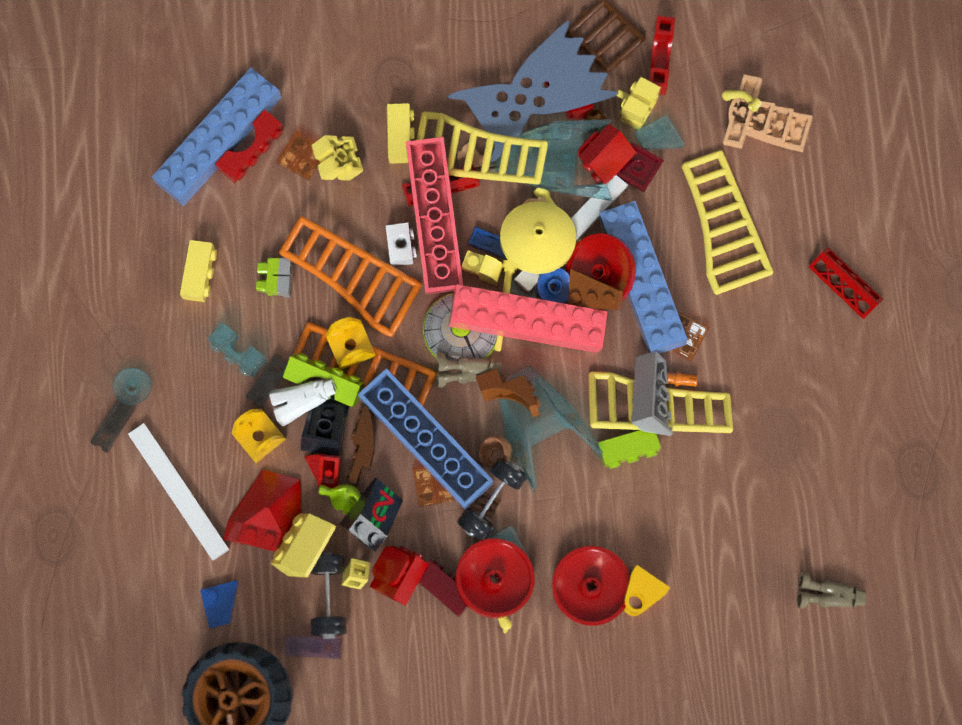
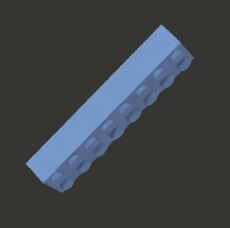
[152,68,281,207]
[599,201,688,354]
[358,368,493,509]

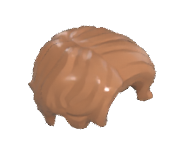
[478,435,512,468]

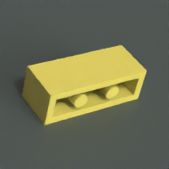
[387,104,415,164]
[180,240,217,302]

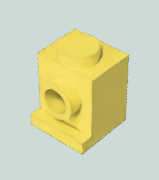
[342,558,370,589]

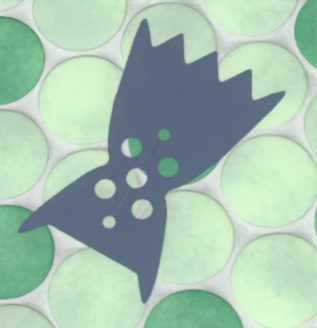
[448,21,619,162]

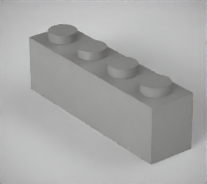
[631,351,673,436]

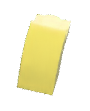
[461,250,503,286]

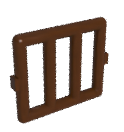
[566,0,646,73]

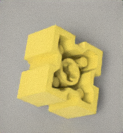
[616,77,661,131]
[312,135,363,180]

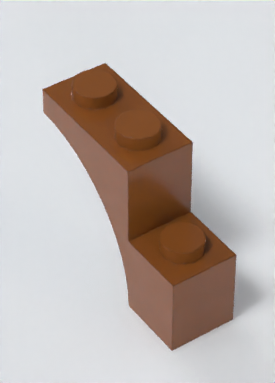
[476,369,541,417]

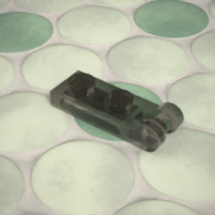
[245,353,288,408]
[90,397,136,453]

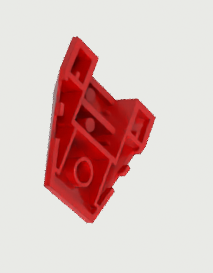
[223,470,301,552]

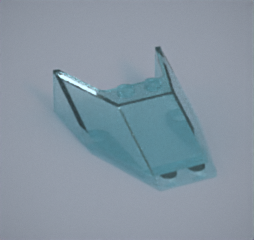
[496,119,612,201]
[499,366,603,493]

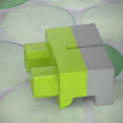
[256,258,293,298]

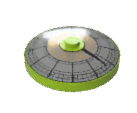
[423,293,497,361]

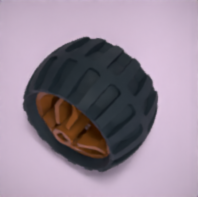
[181,642,293,725]

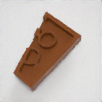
[568,269,623,310]

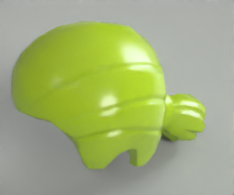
[319,484,361,514]

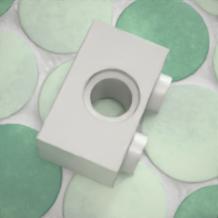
[386,223,416,266]

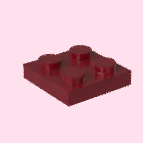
[616,142,664,193]

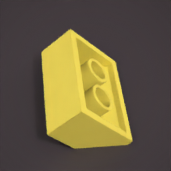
[270,513,336,577]

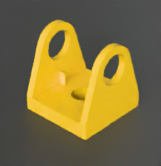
[325,317,376,370]
[231,409,286,463]
[624,565,670,616]

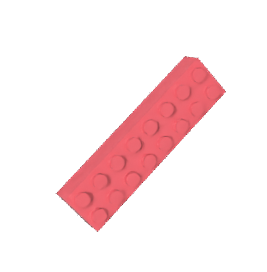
[406,137,463,295]
[448,285,608,353]

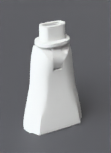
[269,379,337,426]

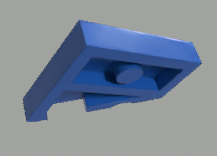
[200,580,239,629]

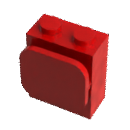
[578,124,636,185]
[369,545,429,606]

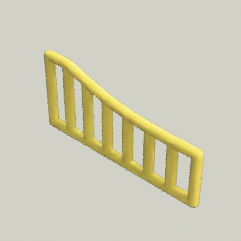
[416,112,548,184]
[682,150,773,295]
[588,371,733,433]

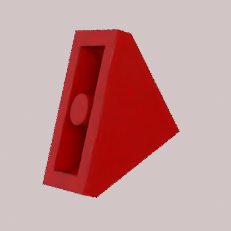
[304,454,342,489]

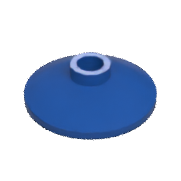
[537,268,570,304]

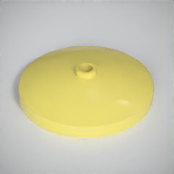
[500,201,576,274]

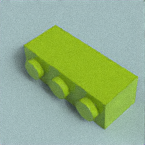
[597,430,661,469]

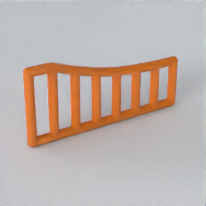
[279,216,422,337]
[293,322,436,406]

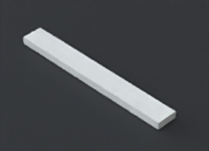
[515,175,628,293]
[128,423,230,561]

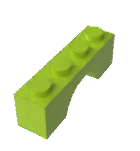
[283,353,365,407]

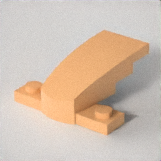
[723,75,813,152]

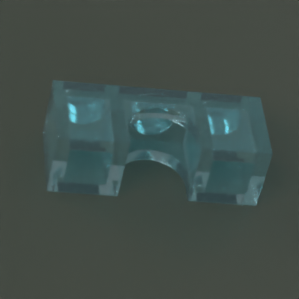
[207,322,268,378]

